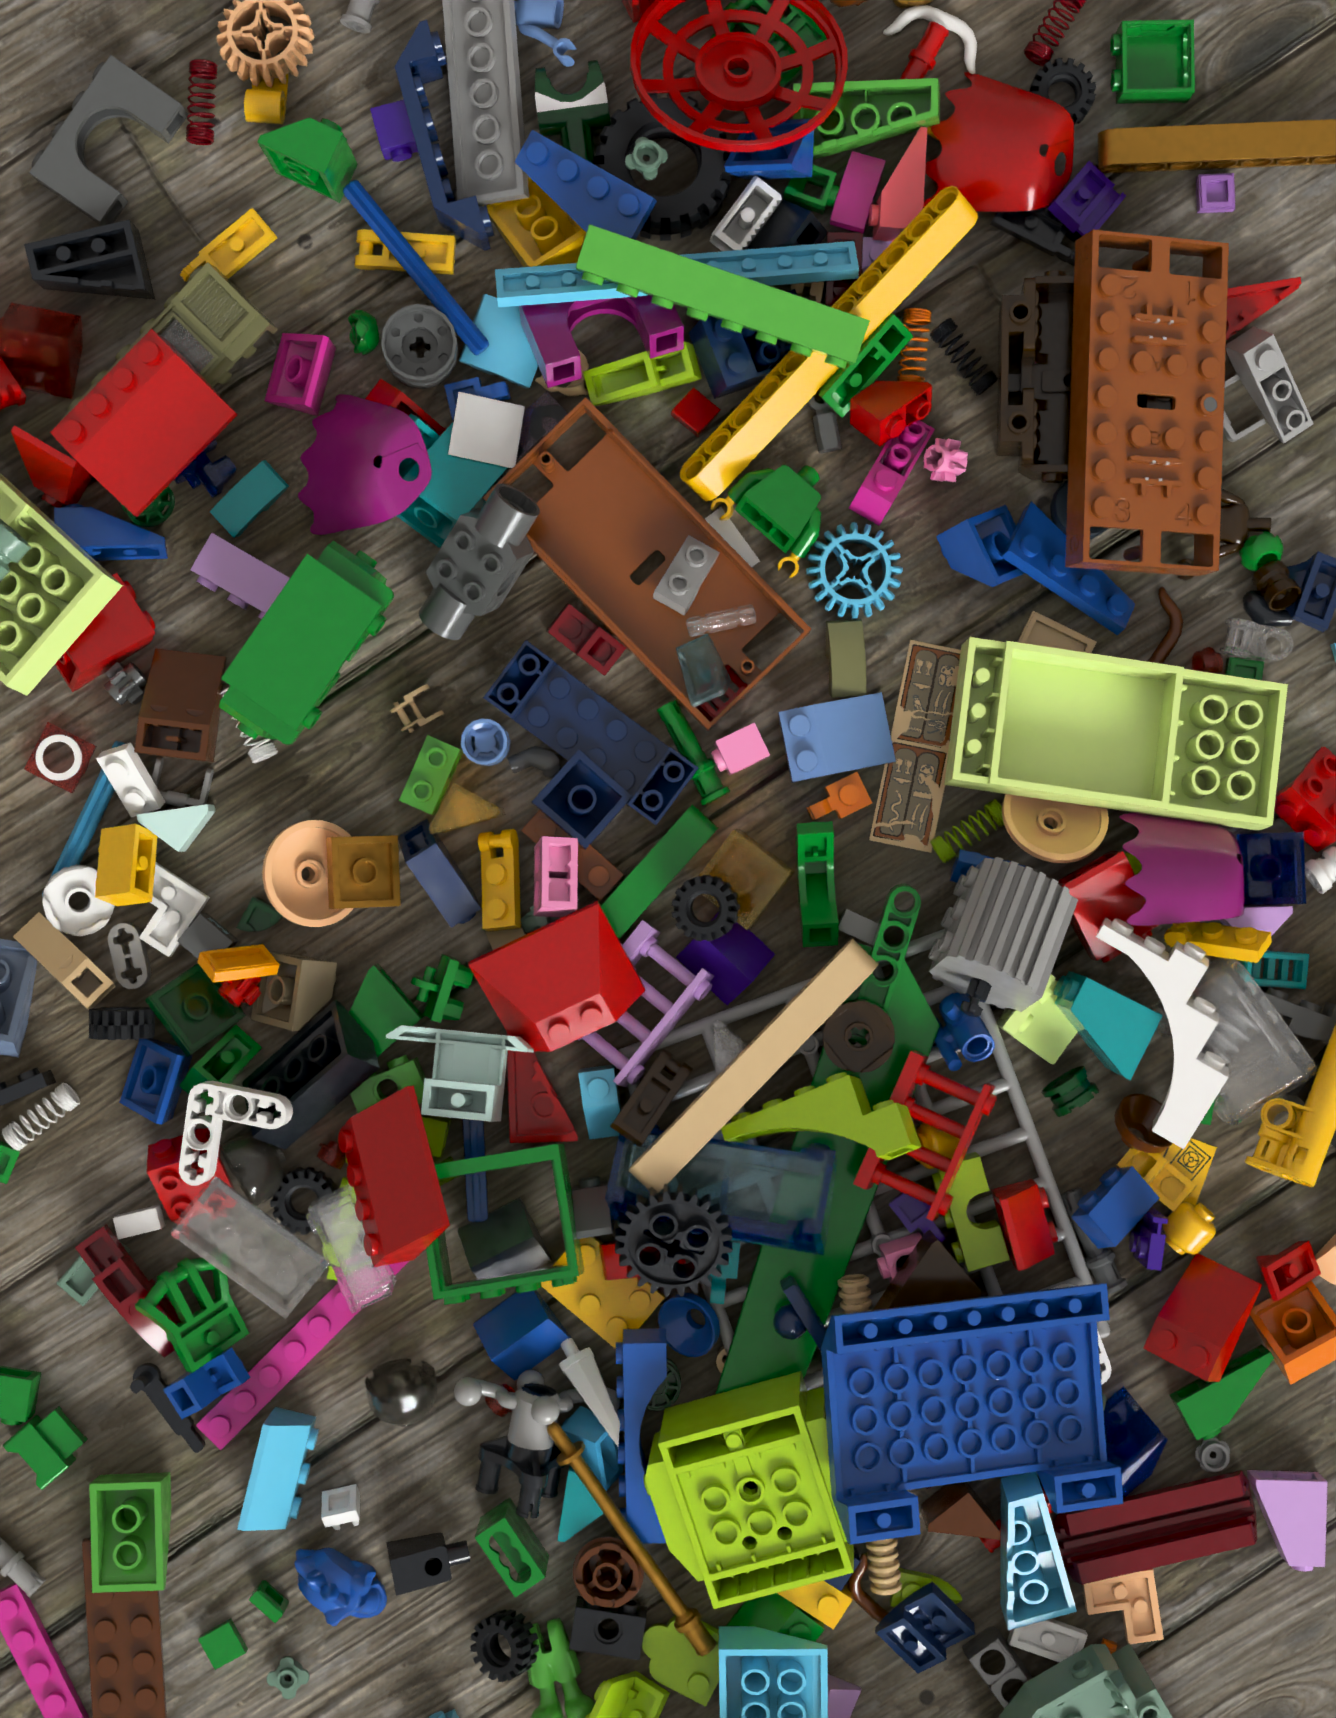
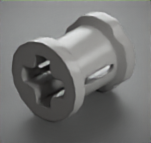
[340,0,381,34]

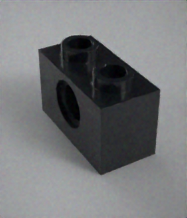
[569,1596,647,1660]

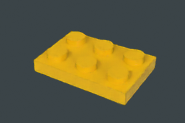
[541,1236,665,1349]

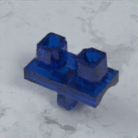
[174,439,237,498]

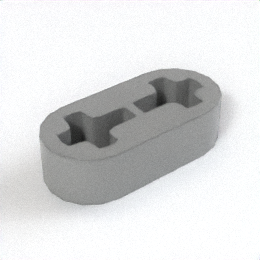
[108,922,151,989]

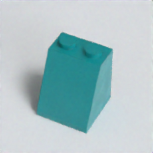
[397,422,508,548]
[1054,971,1163,1080]

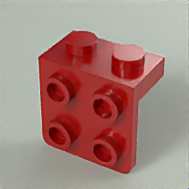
[1274,747,1336,853]
[146,1128,237,1222]

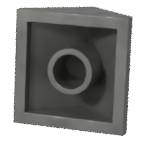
[457,1198,552,1279]

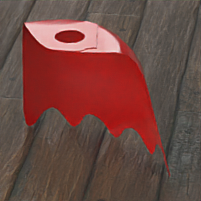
[923,72,1074,212]

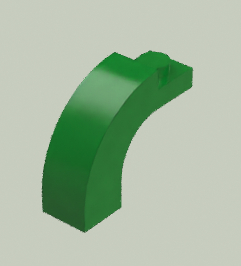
[795,821,839,947]

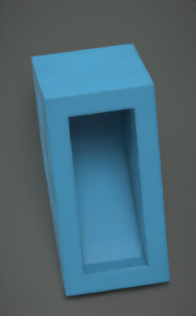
[562,1406,623,1491]

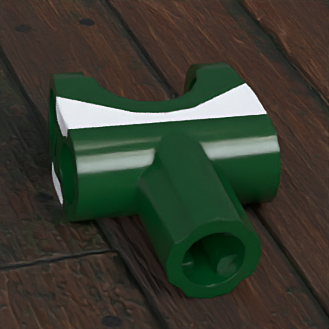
[535,60,611,165]

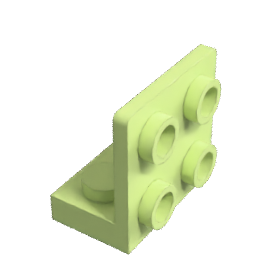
[997,975,1078,1064]

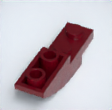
[75,1224,181,1358]

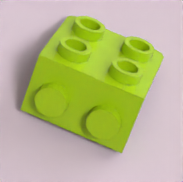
[585,1671,670,1718]

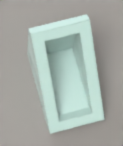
[137,804,215,852]

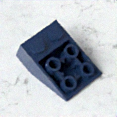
[688,289,797,399]

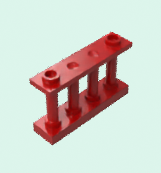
[853,1050,997,1221]

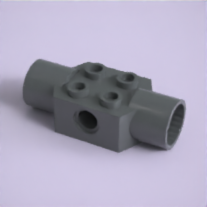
[419,484,540,640]

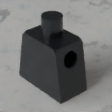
[386,1533,470,1596]

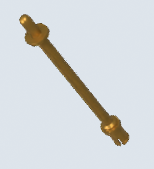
[547,1422,717,1656]

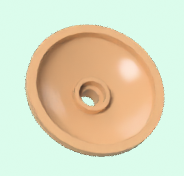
[1002,794,1109,863]
[262,820,354,927]

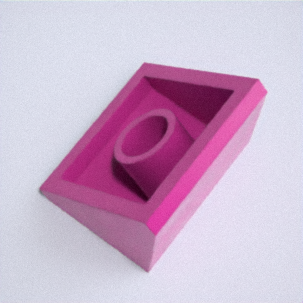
[264,333,336,416]

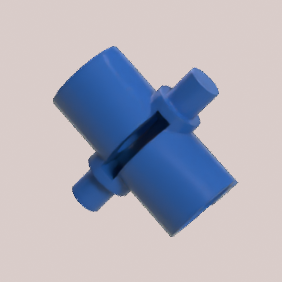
[934,992,995,1071]

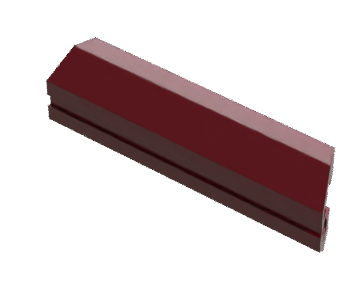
[1053,1470,1257,1585]

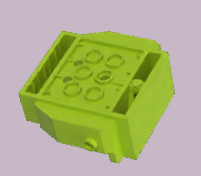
[643,1371,854,1609]

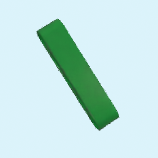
[601,804,719,939]

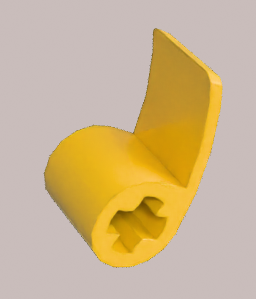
[244,73,289,124]

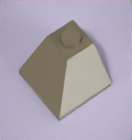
[251,951,337,1031]

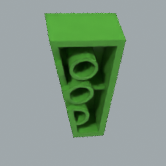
[793,78,940,160]

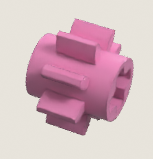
[924,438,968,483]

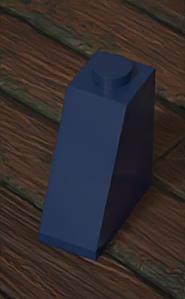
[398,818,481,928]

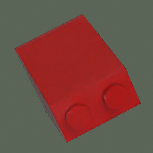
[55,573,155,692]
[1058,851,1159,963]

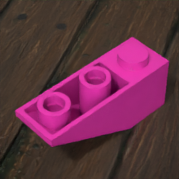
[849,420,935,526]

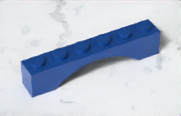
[616,1328,667,1544]

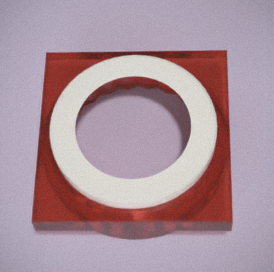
[24,722,97,793]

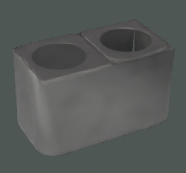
[961,1627,1032,1709]

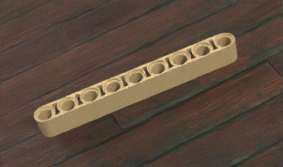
[628,938,879,1193]

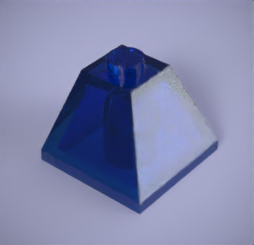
[1103,1386,1168,1497]

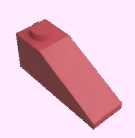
[868,127,928,242]

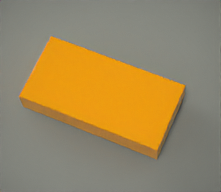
[197,944,280,983]

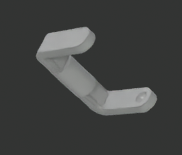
[1223,374,1266,442]
[152,757,214,808]

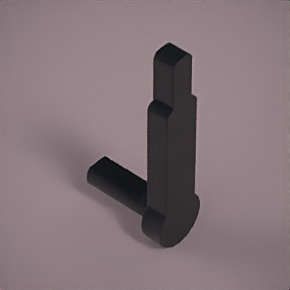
[130,1363,205,1453]

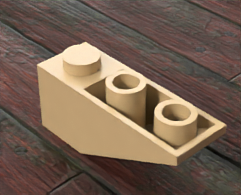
[13,912,115,1011]

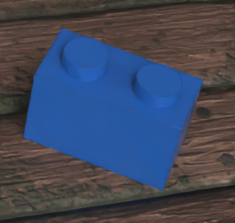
[1071,1166,1159,1249]

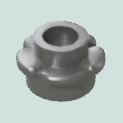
[1195,1437,1230,1472]

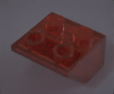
[0,302,83,399]

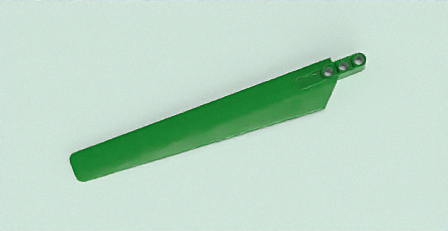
[715,883,940,1489]

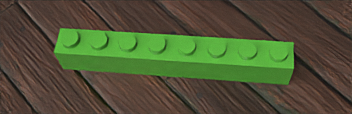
[575,224,870,369]

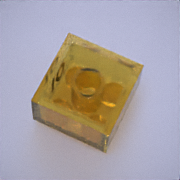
[698,828,795,930]

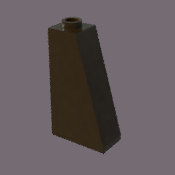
[872,1229,982,1310]

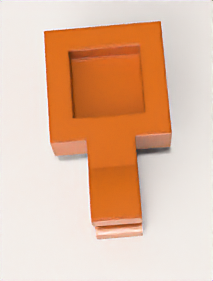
[806,772,872,821]

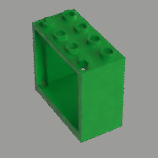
[426,1144,585,1305]

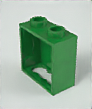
[1110,19,1195,104]
[475,1497,549,1598]

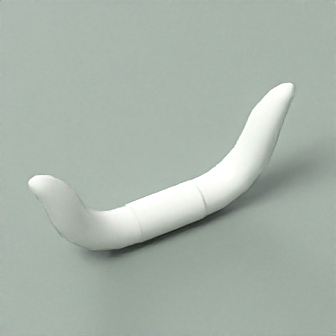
[883,5,977,74]

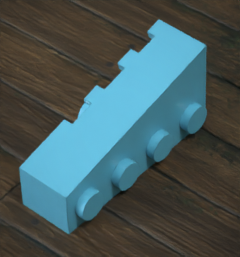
[1000,1472,1077,1630]

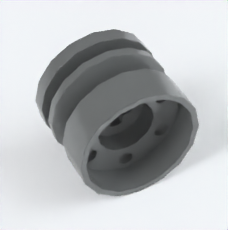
[381,304,458,389]

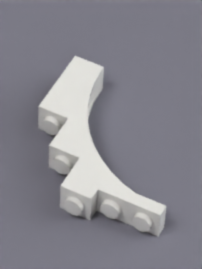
[1096,917,1229,1149]

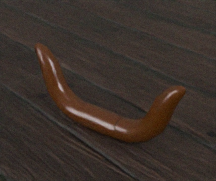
[1147,587,1183,664]
[847,1553,889,1623]

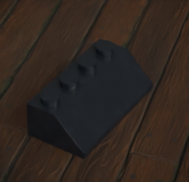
[242,1000,380,1150]

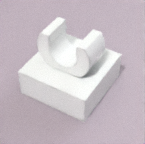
[321,1484,360,1530]

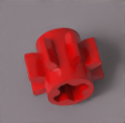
[217,977,261,1007]

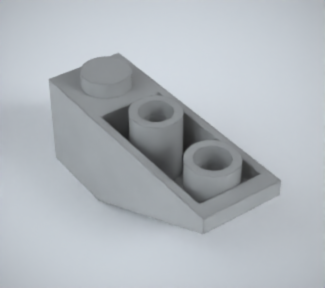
[1226,326,1314,443]

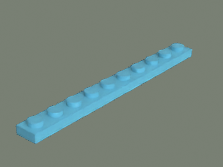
[495,241,859,308]

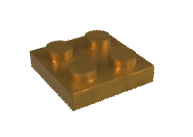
[326,835,401,909]

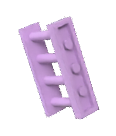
[571,920,714,1087]

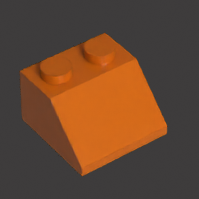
[1249,1280,1336,1385]

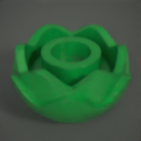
[348,310,379,356]
[1239,531,1283,572]

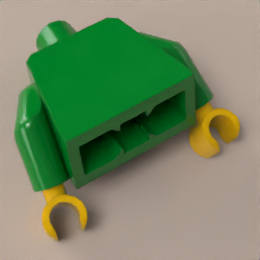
[711,465,822,578]

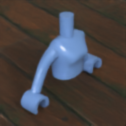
[514,0,577,67]

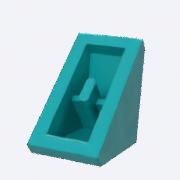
[557,1464,604,1542]

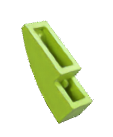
[583,341,702,406]

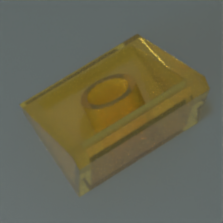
[429,783,506,835]

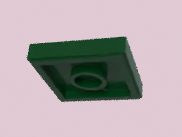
[145,963,246,1057]

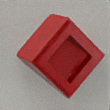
[671,387,721,438]

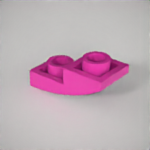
[830,151,886,234]

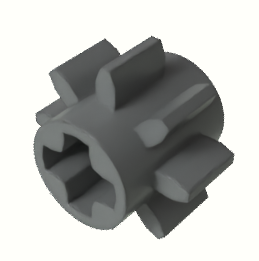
[104,662,148,705]

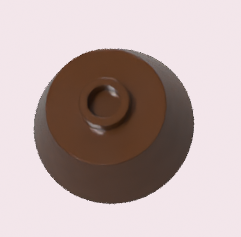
[573,1537,644,1608]

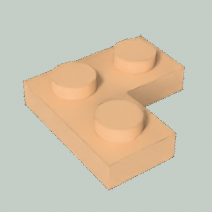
[1082,1568,1164,1644]

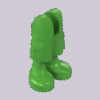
[527,1618,595,1718]

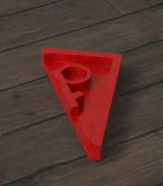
[1226,277,1302,340]
[506,1031,578,1143]

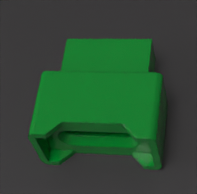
[3,1406,88,1490]

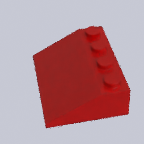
[50,328,238,517]
[338,1085,450,1267]

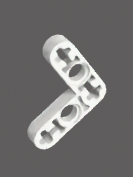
[179,1081,293,1186]

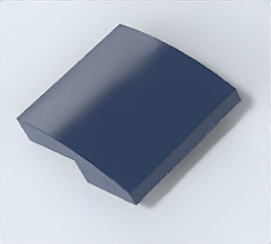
[875,1582,975,1673]

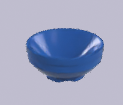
[658,1293,720,1357]

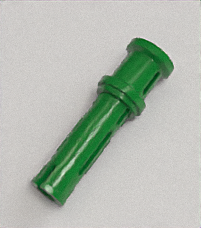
[656,700,730,806]

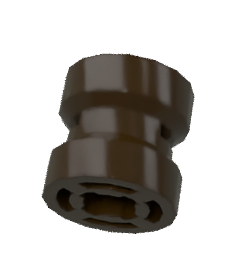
[1252,560,1301,611]

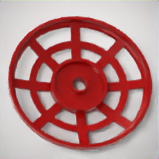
[630,0,848,152]

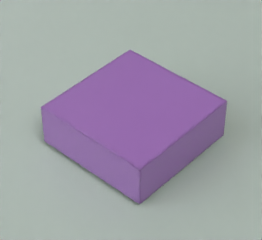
[1196,173,1235,213]

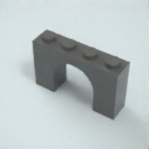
[29,55,188,226]

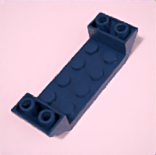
[395,20,495,250]
[483,640,699,825]

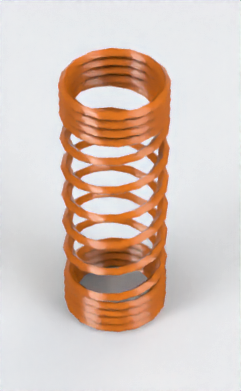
[897,308,932,382]

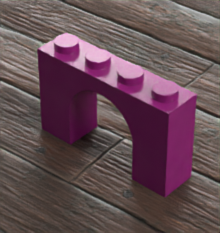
[519,295,684,388]

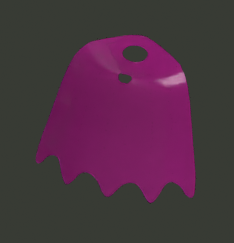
[298,394,432,535]
[1119,813,1244,926]

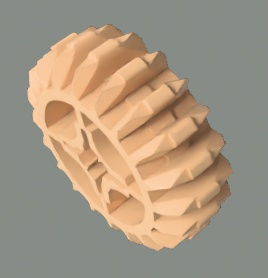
[217,0,314,88]

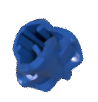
[294,1547,387,1626]

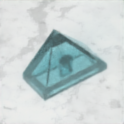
[676,634,732,708]

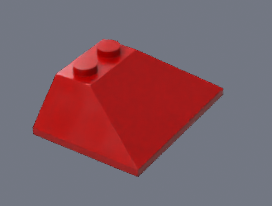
[468,901,645,1052]

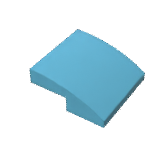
[459,294,538,388]

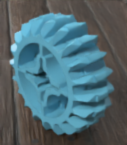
[806,522,903,619]

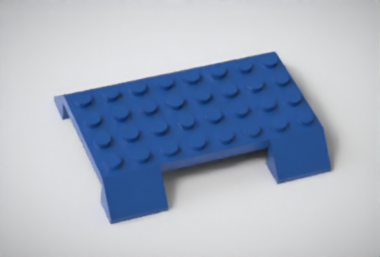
[821,1283,1123,1545]

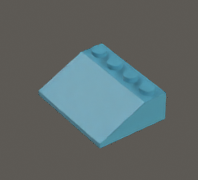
[719,1626,828,1718]

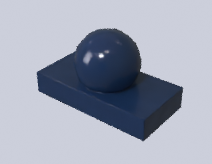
[773,1275,827,1351]

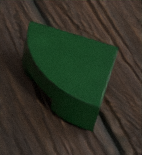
[236,896,283,932]

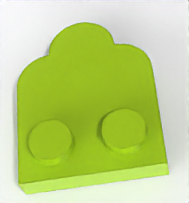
[642,1616,719,1707]

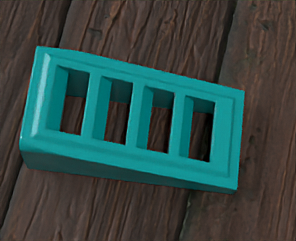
[1230,950,1309,989]

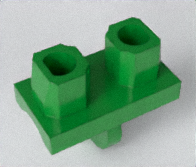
[411,954,474,1023]

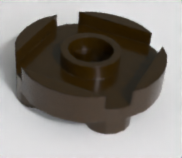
[822,999,895,1073]

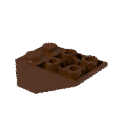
[134,648,227,762]

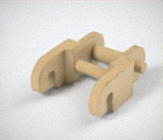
[390,684,444,733]

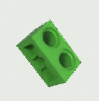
[399,735,463,815]

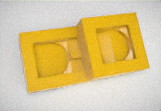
[1117,1148,1197,1212]

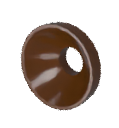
[1114,1094,1173,1153]

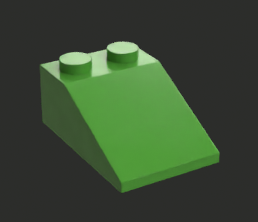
[89,1472,171,1593]

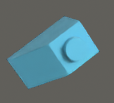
[578,1064,621,1139]

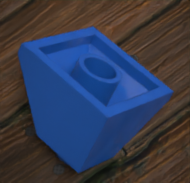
[936,505,1026,587]

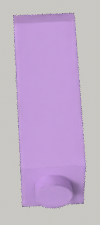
[1247,1470,1327,1571]

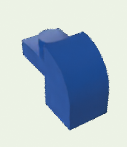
[163,1347,251,1419]

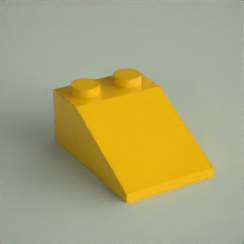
[482,176,586,267]

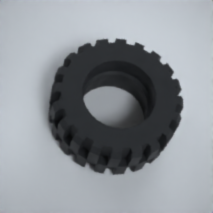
[595,93,731,241]

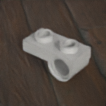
[653,535,720,615]

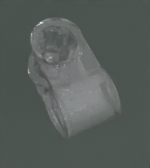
[1219,618,1293,663]

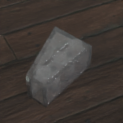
[306,1184,397,1314]

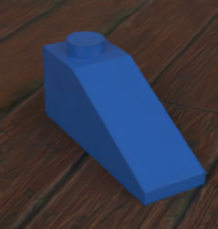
[54,504,168,561]

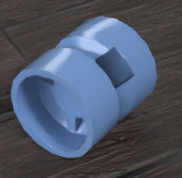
[461,718,511,766]

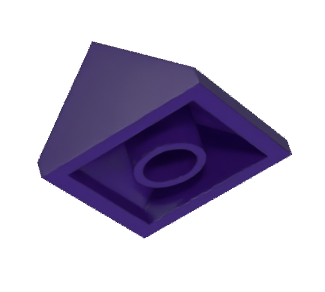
[676,911,775,1005]

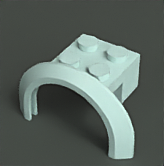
[386,1025,534,1122]

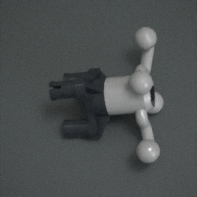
[454,1369,620,1519]

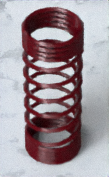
[1024,0,1087,66]
[185,59,218,145]

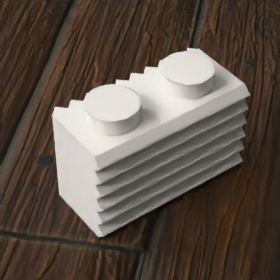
[710,176,782,251]

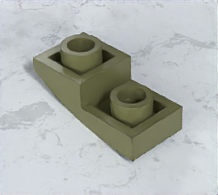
[825,619,867,698]

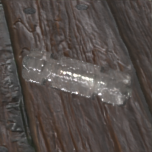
[686,604,756,637]

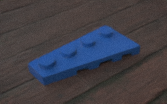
[515,130,657,240]
[1001,501,1135,635]

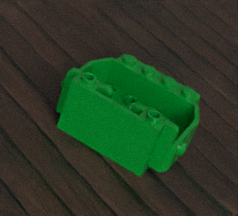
[219,541,394,745]

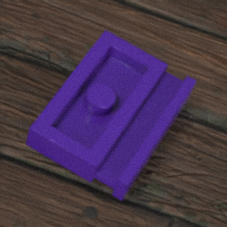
[1047,161,1126,236]
[1129,1207,1168,1271]

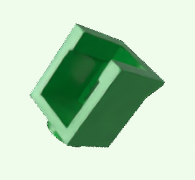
[783,165,840,215]

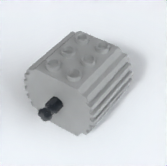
[928,857,1078,1017]

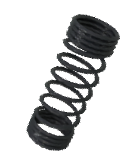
[929,318,998,396]

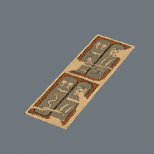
[869,640,961,853]

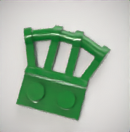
[710,0,827,88]
[134,1250,250,1373]

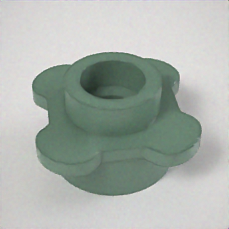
[625,137,668,180]
[267,1656,310,1700]

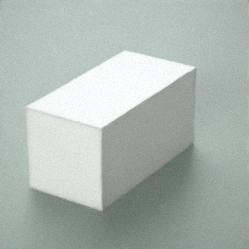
[113,1204,166,1240]

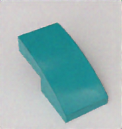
[210,460,289,538]

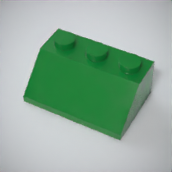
[258,117,358,203]

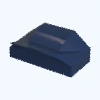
[1285,551,1336,632]

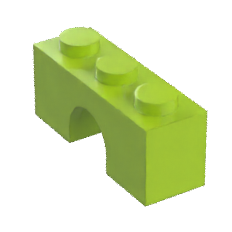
[931,1151,1010,1272]

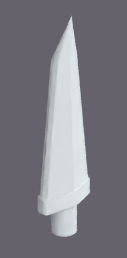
[559,1338,620,1447]

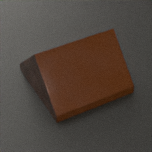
[920,1482,1001,1540]

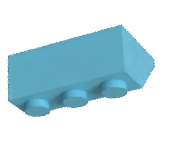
[237,1407,319,1531]

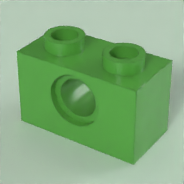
[350,1055,426,1113]

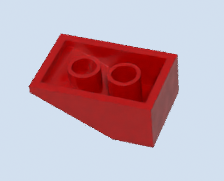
[1143,1253,1263,1382]

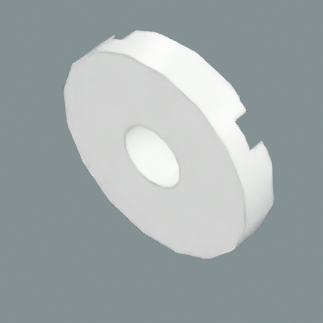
[42,865,115,937]

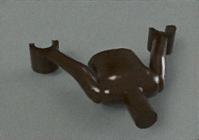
[1177,488,1271,581]

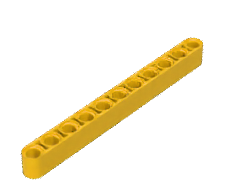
[680,186,978,501]

